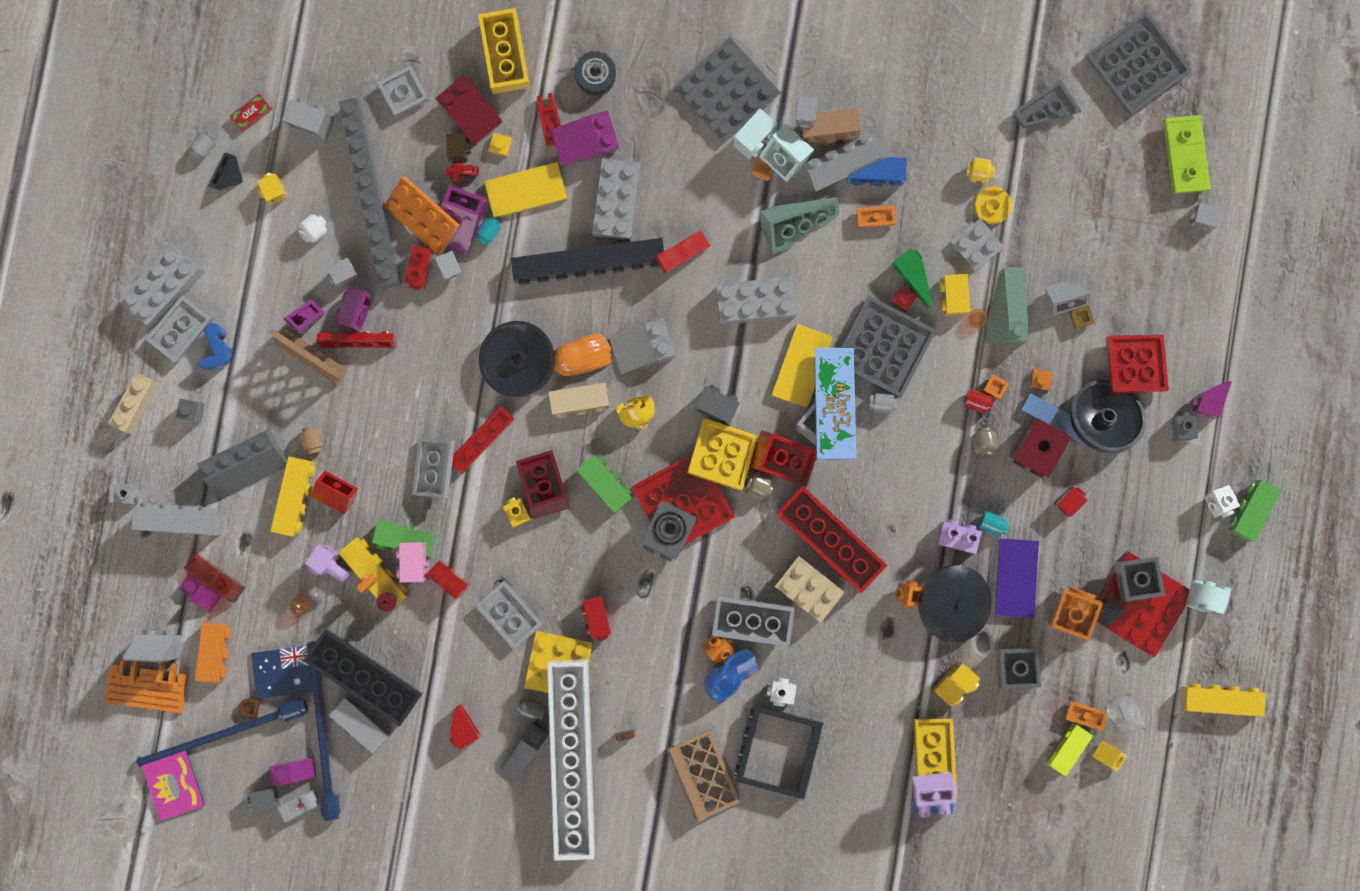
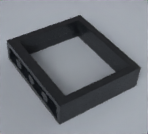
[733,704,824,799]

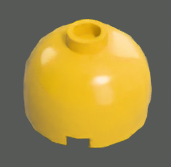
[615,395,655,430]

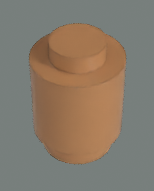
[299,426,323,455]

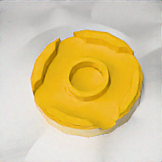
[973,186,1012,225]

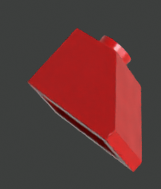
[449,703,481,750]

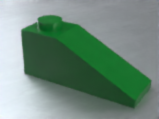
[891,248,932,309]

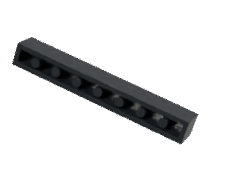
[511,238,664,286]

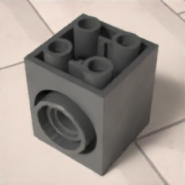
[641,501,697,562]

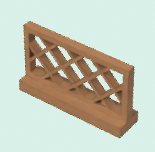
[268,328,348,386]
[666,730,740,822]

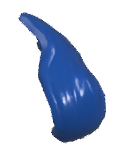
[704,649,759,702]

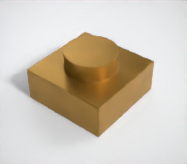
[1069,305,1095,330]

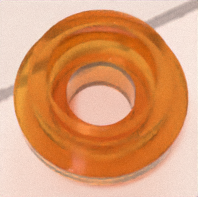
[968,309,988,328]

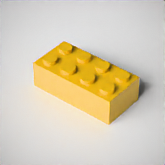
[478,8,530,94]

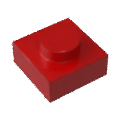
[891,286,918,313]

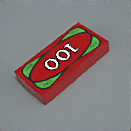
[230,93,272,132]

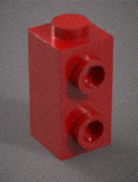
[404,246,434,291]
[581,596,612,641]

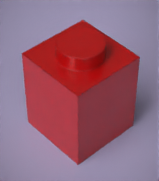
[1054,487,1088,517]

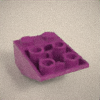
[441,185,488,255]

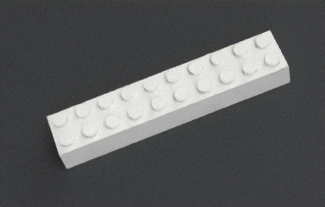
[548,659,595,860]

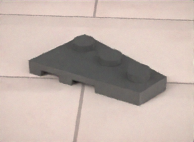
[1012,80,1082,128]

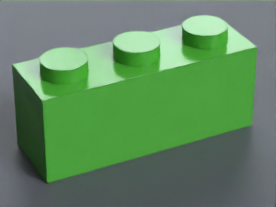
[576,455,632,513]
[1229,480,1281,542]
[372,520,437,557]

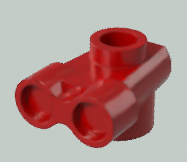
[446,163,479,183]

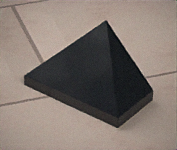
[208,152,243,191]

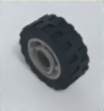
[574,51,616,96]

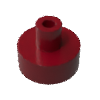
[376,592,397,612]

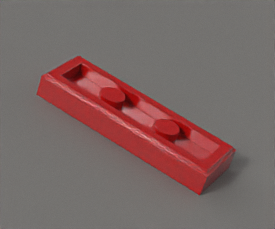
[655,230,710,273]

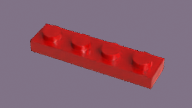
[316,331,397,348]
[452,406,515,474]

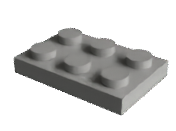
[146,295,213,364]
[412,438,455,499]
[475,580,543,650]

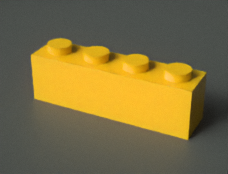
[270,456,316,537]
[338,538,408,607]
[1181,683,1266,717]

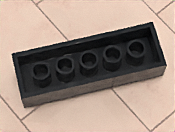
[302,628,423,727]

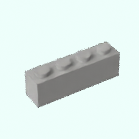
[803,133,884,191]

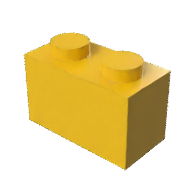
[939,274,970,316]

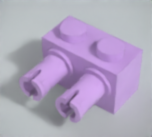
[936,519,982,554]
[305,544,352,582]
[912,772,956,818]

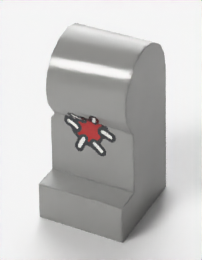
[278,790,319,823]

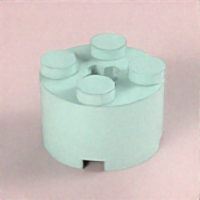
[1186,579,1231,616]

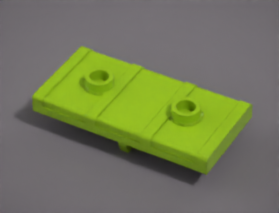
[1162,115,1211,194]

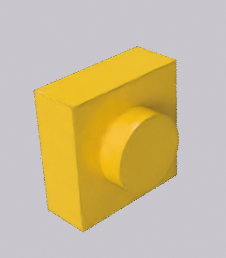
[489,133,512,157]

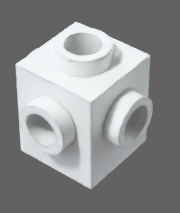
[1204,486,1239,518]
[767,678,796,707]

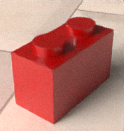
[311,470,358,515]
[426,560,471,600]

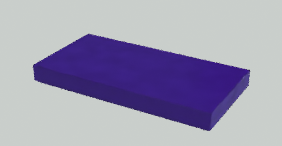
[995,538,1039,618]

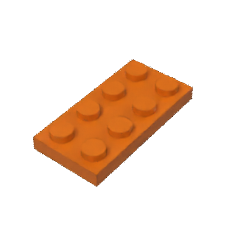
[383,176,460,255]

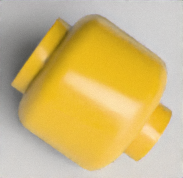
[966,158,995,184]

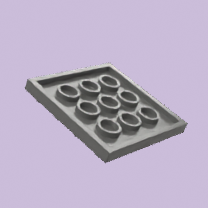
[1085,11,1192,116]
[674,37,780,143]
[841,295,937,398]

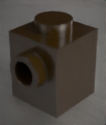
[446,134,471,163]

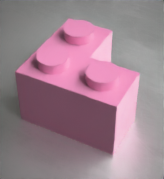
[396,543,429,582]

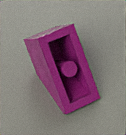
[1192,381,1232,419]
[270,757,316,786]

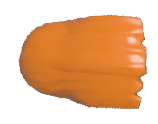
[554,333,612,376]

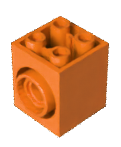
[1048,586,1103,640]

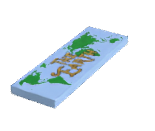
[815,348,856,461]

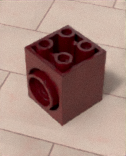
[1010,416,1072,478]

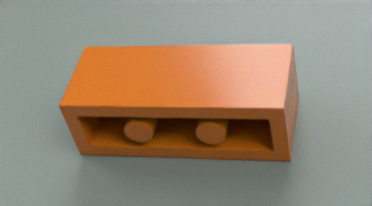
[195,622,232,683]

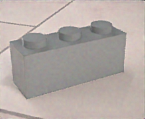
[329,697,391,754]

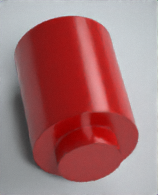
[963,389,994,414]

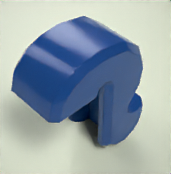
[196,323,232,371]

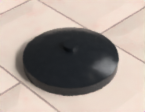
[479,321,555,398]
[1070,380,1146,454]
[919,565,992,643]

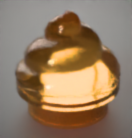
[290,597,309,618]

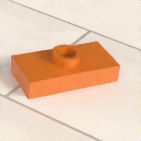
[856,205,896,228]
[1064,700,1109,731]

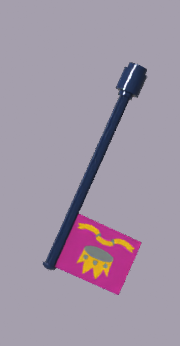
[136,698,309,821]

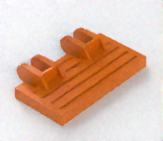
[104,656,189,713]

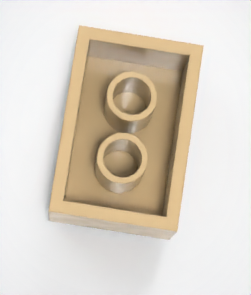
[774,556,845,623]

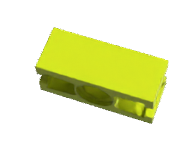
[1046,723,1093,776]

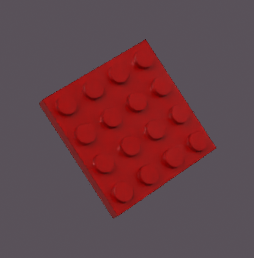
[631,454,735,546]
[1096,551,1190,658]

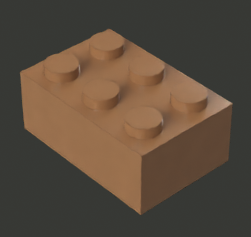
[798,108,861,148]

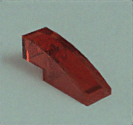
[184,552,246,603]

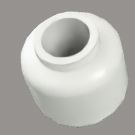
[298,214,327,243]

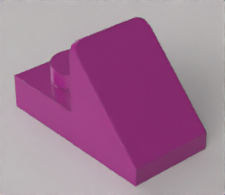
[284,299,325,334]
[178,573,222,612]

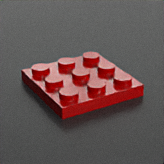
[1106,335,1169,393]

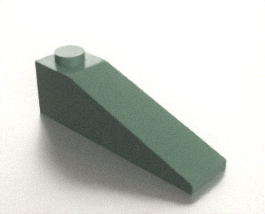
[760,197,839,254]
[986,267,1028,344]

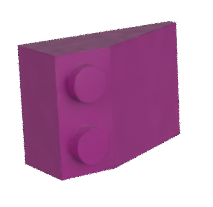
[550,111,619,166]

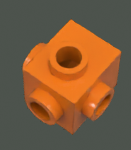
[895,580,922,609]
[701,636,736,667]

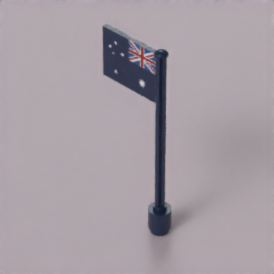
[251,641,341,821]

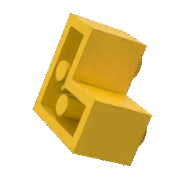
[932,661,980,707]

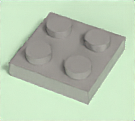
[377,65,429,117]
[950,218,1005,272]

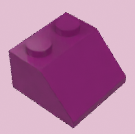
[335,287,374,333]

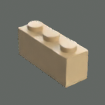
[108,373,159,434]
[549,383,610,419]

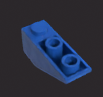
[847,157,907,187]

